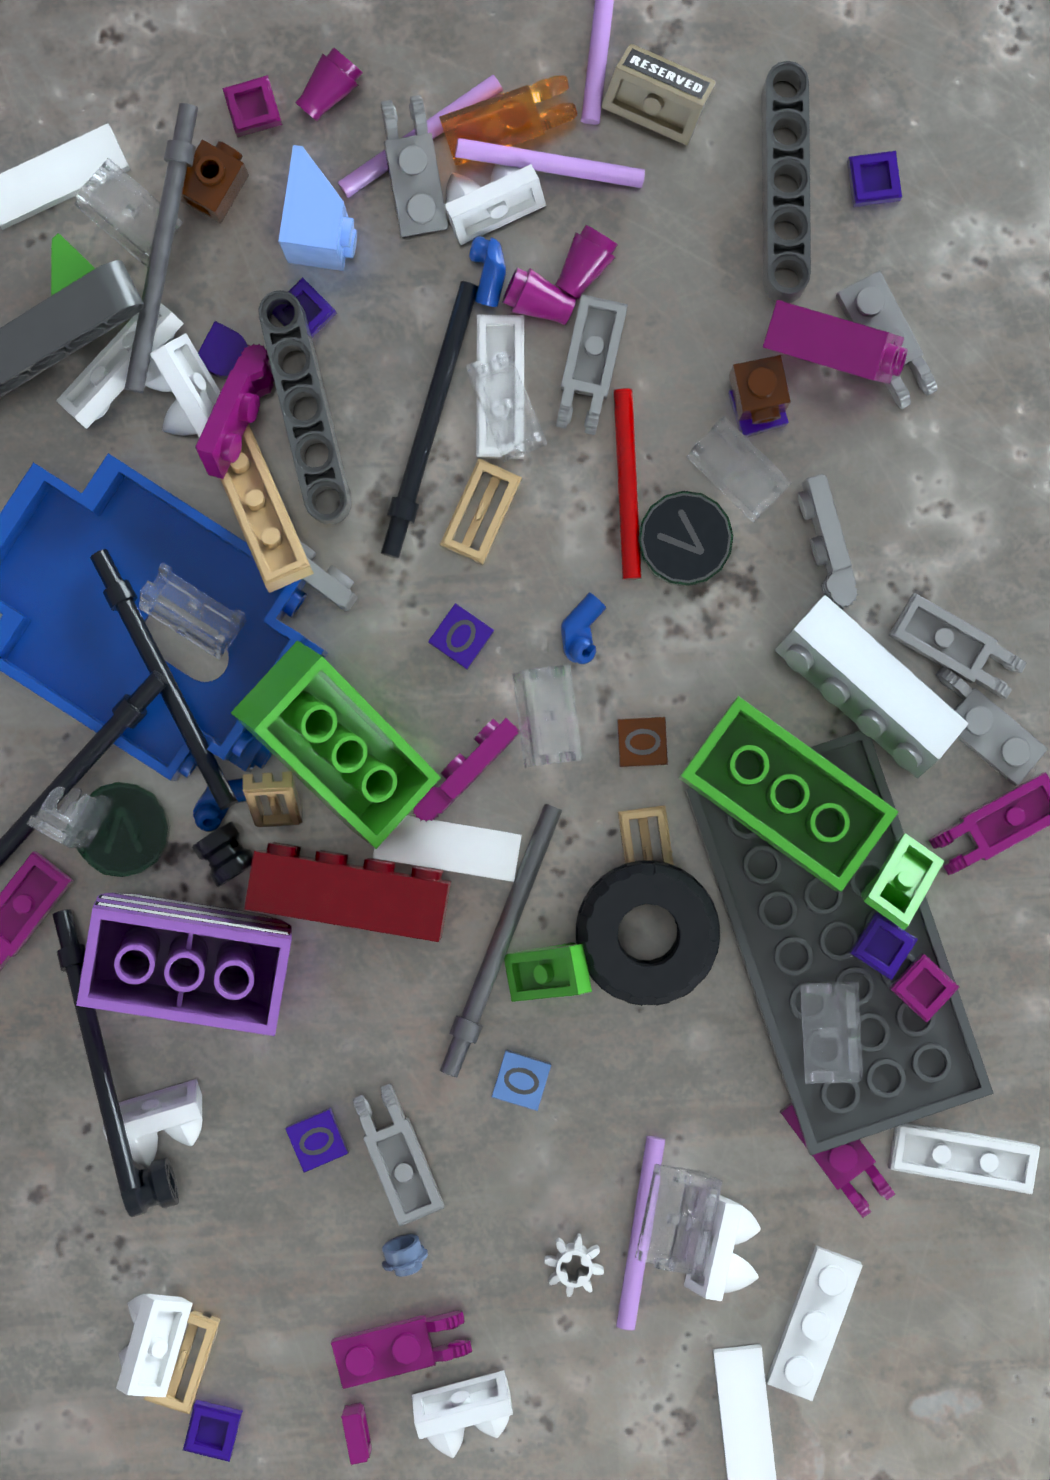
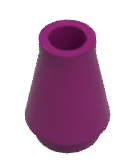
[295,47,363,121]
[555,225,618,300]
[502,267,576,325]

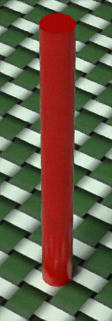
[614,388,642,580]

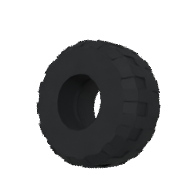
[576,860,720,1006]

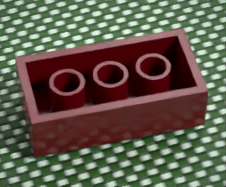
[244,842,451,942]

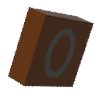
[617,717,668,767]

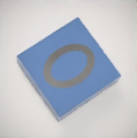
[492,1050,551,1111]

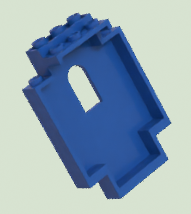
[0,453,328,781]

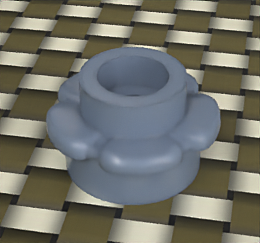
[382,1234,428,1277]

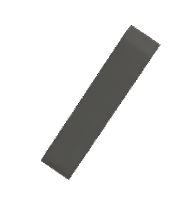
[761,61,811,303]
[0,260,145,398]
[258,290,351,524]

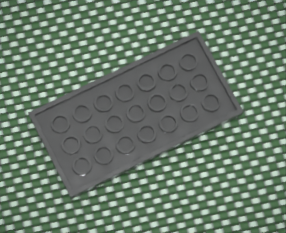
[685,731,994,1155]

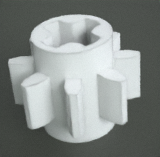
[544,1233,604,1297]

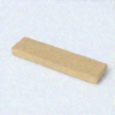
[220,424,314,593]

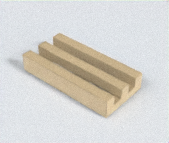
[440,458,522,565]
[243,771,302,827]
[618,805,674,905]
[144,1310,221,1414]

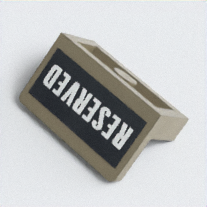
[601,44,716,145]

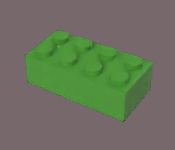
[231,640,441,849]
[678,696,899,892]

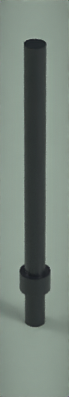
[381,281,478,559]
[90,549,238,810]
[0,670,169,867]
[52,909,140,1193]

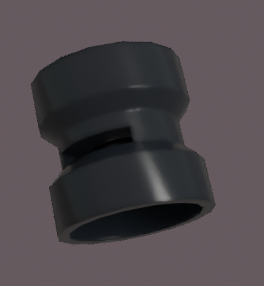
[192,821,253,887]
[121,1157,179,1217]

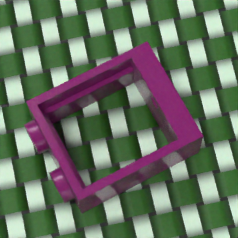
[763,300,908,384]

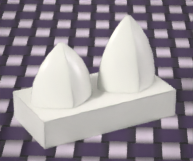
[444,164,546,245]
[145,333,220,438]
[103,1079,203,1168]
[684,1192,761,1301]
[116,1294,193,1397]
[412,1370,513,1458]

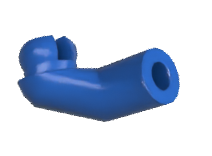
[469,236,506,307]
[561,592,606,664]
[193,778,247,832]

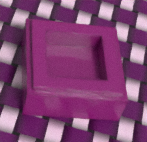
[222,75,283,138]
[889,953,960,1023]
[341,1402,372,1465]

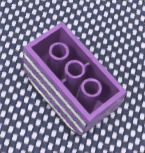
[76,893,292,1036]

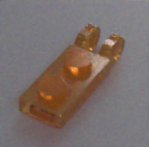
[439,75,578,166]

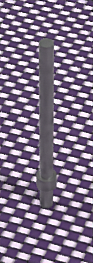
[124,103,198,393]
[440,804,562,1078]

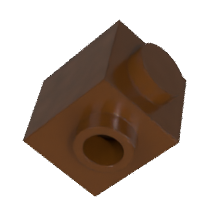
[181,139,249,224]
[729,355,791,424]

